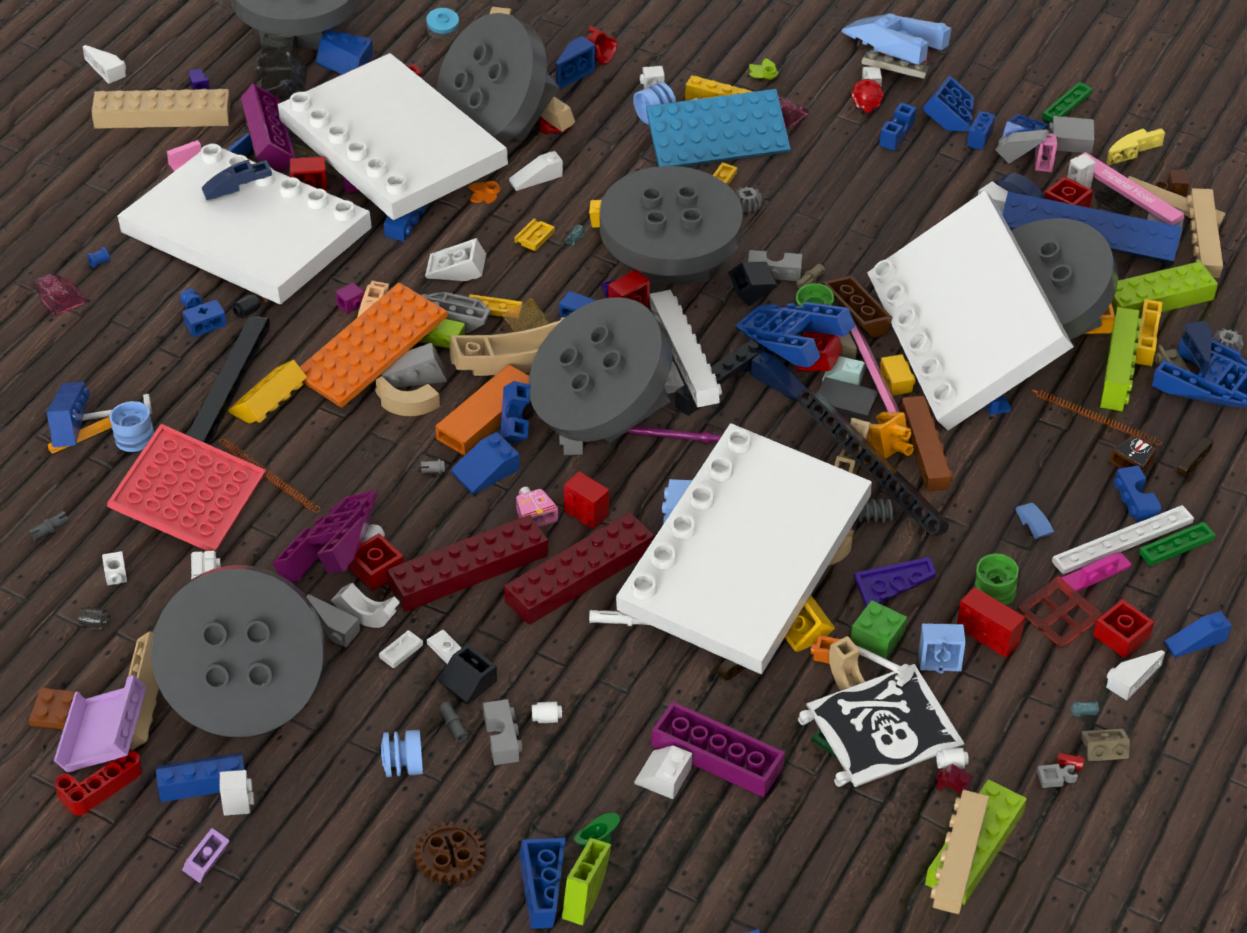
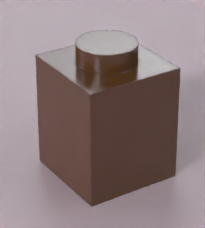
[1167,170,1189,197]

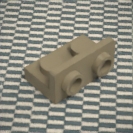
[1154,345,1190,371]
[1081,729,1130,761]

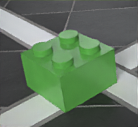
[851,600,907,659]

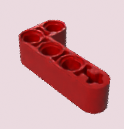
[55,751,142,815]

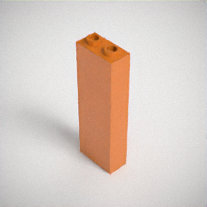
[435,365,529,456]

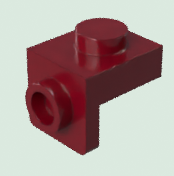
[936,764,972,795]

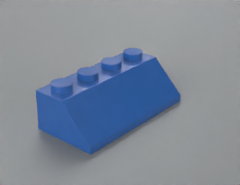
[156,752,244,802]

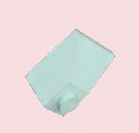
[822,356,867,386]

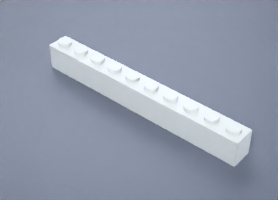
[650,290,722,407]

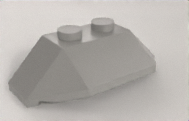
[421,292,490,334]

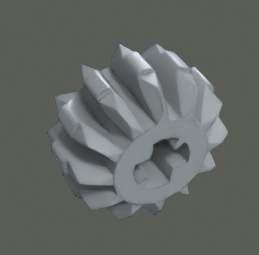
[735,186,762,214]
[1212,328,1243,352]

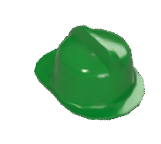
[574,812,620,848]

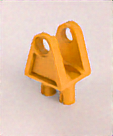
[867,412,914,459]

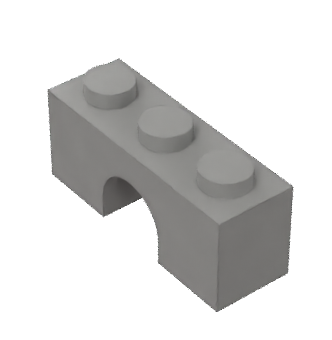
[748,250,802,281]
[483,699,523,765]

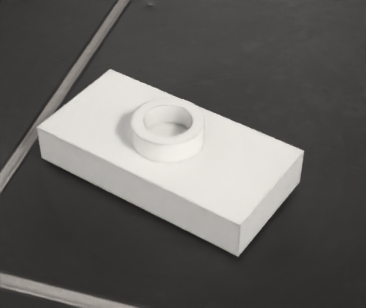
[379,630,423,668]
[427,630,461,664]

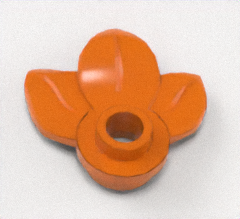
[468,181,500,204]

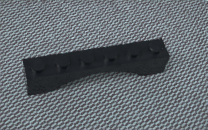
[675,339,767,416]

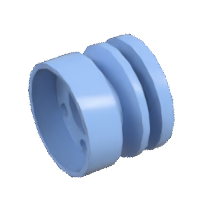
[633,82,676,125]
[110,401,154,452]
[381,730,423,777]

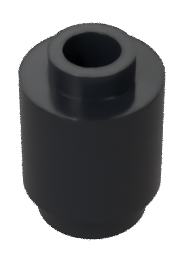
[233,295,260,319]

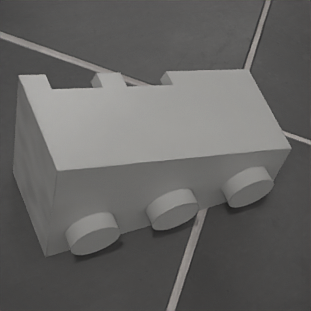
[382,343,447,388]

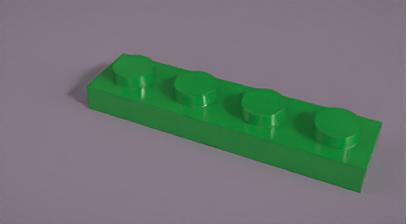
[1042,82,1093,123]
[1139,522,1216,566]

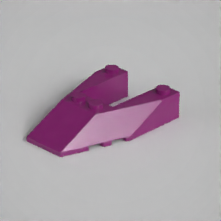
[273,490,378,582]

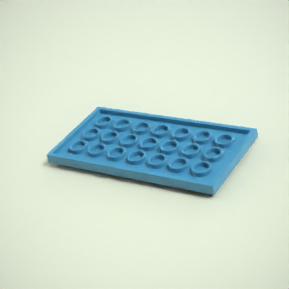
[646,89,791,167]

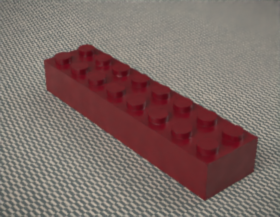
[504,512,655,625]
[387,514,548,612]

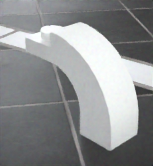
[331,583,400,628]

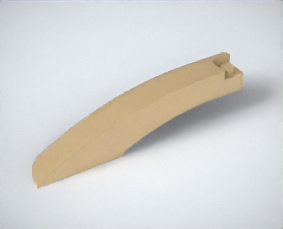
[450,317,565,376]

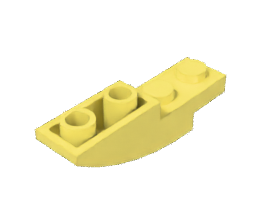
[1106,129,1165,165]

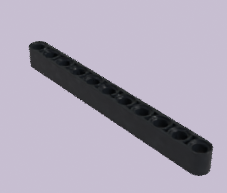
[187,315,270,445]
[798,389,949,535]

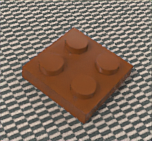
[29,688,82,729]

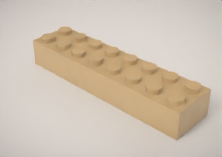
[92,89,231,128]

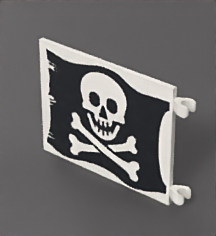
[798,664,964,787]

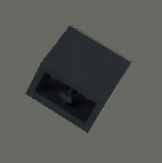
[728,261,778,306]
[438,643,497,705]

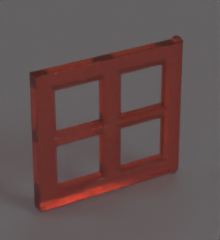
[1017,576,1103,648]

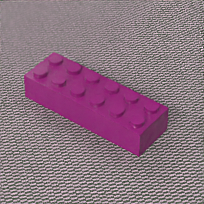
[241,83,295,172]
[651,701,785,797]

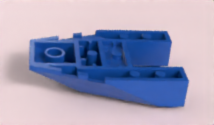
[735,302,855,367]
[1152,338,1247,408]

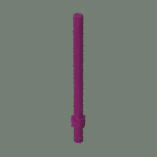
[625,426,722,443]

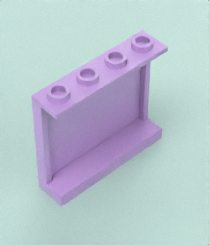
[54,675,147,772]

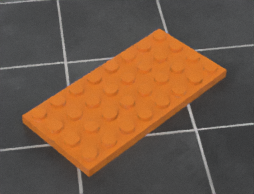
[300,283,448,408]

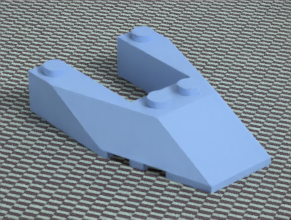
[842,14,951,65]

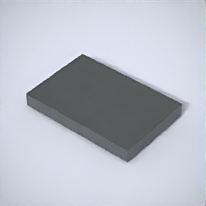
[818,377,878,420]

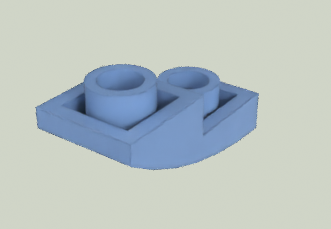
[1015,503,1054,539]

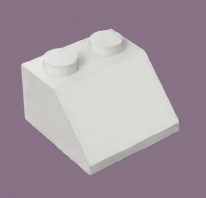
[635,745,692,799]

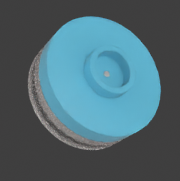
[427,8,459,39]

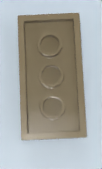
[861,50,930,79]

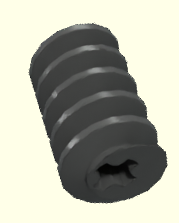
[858,498,893,523]

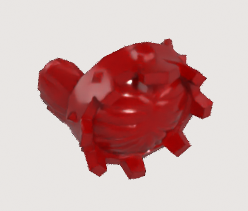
[585,26,618,65]
[851,79,884,113]

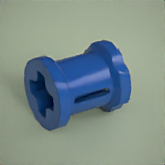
[87,247,110,268]

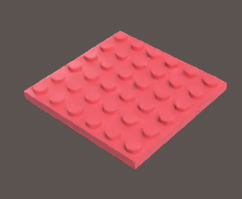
[107,424,266,552]

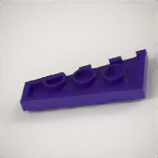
[854,557,936,607]

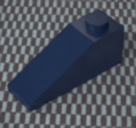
[1181,321,1213,375]
[751,350,807,401]

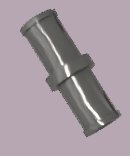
[28,511,69,541]
[439,702,468,742]

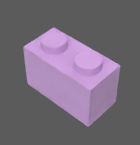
[182,828,230,883]

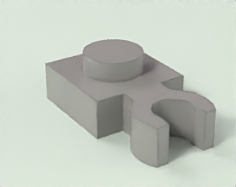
[1037,764,1078,788]

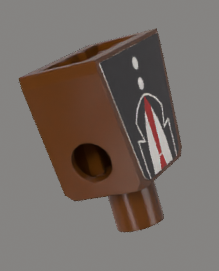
[1110,436,1156,474]

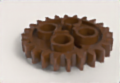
[414,821,486,886]

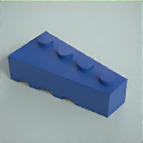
[384,202,431,241]
[47,382,90,447]
[519,838,565,929]

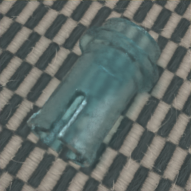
[565,225,585,246]
[1071,700,1099,717]

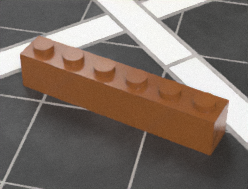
[901,396,953,492]

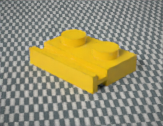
[514,218,555,251]

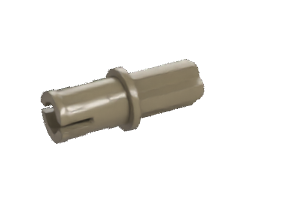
[796,264,825,289]

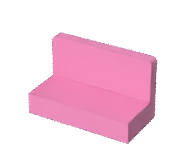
[167,140,201,172]

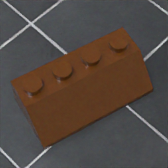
[822,275,893,338]

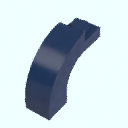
[994,173,1045,199]

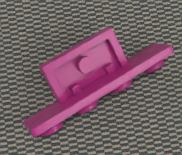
[1057,552,1131,595]

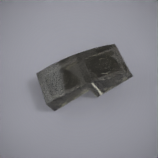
[1094,187,1133,213]

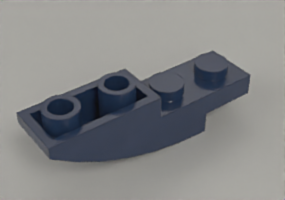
[201,159,272,200]

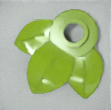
[749,59,778,80]

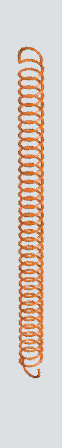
[1032,390,1162,445]
[219,439,320,512]

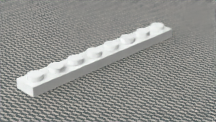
[1052,505,1194,575]

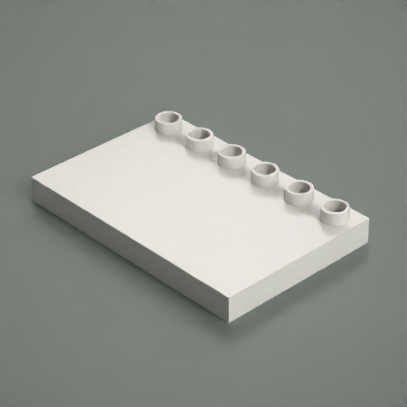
[278,53,508,220]
[118,144,372,305]
[867,191,1074,430]
[616,423,872,675]

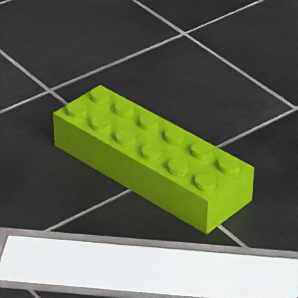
[1111,261,1218,318]
[1100,307,1142,411]
[925,779,1027,905]

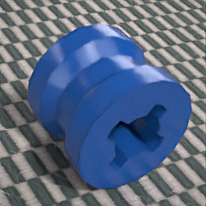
[180,289,203,309]

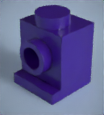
[188,69,210,90]

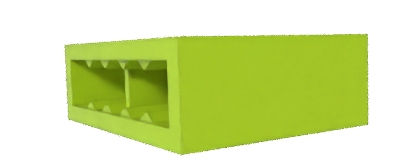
[562,838,611,925]

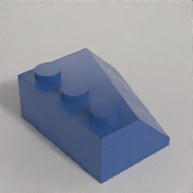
[316,30,373,76]
[922,75,974,131]

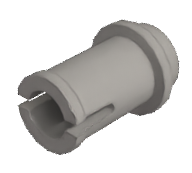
[421,459,445,474]

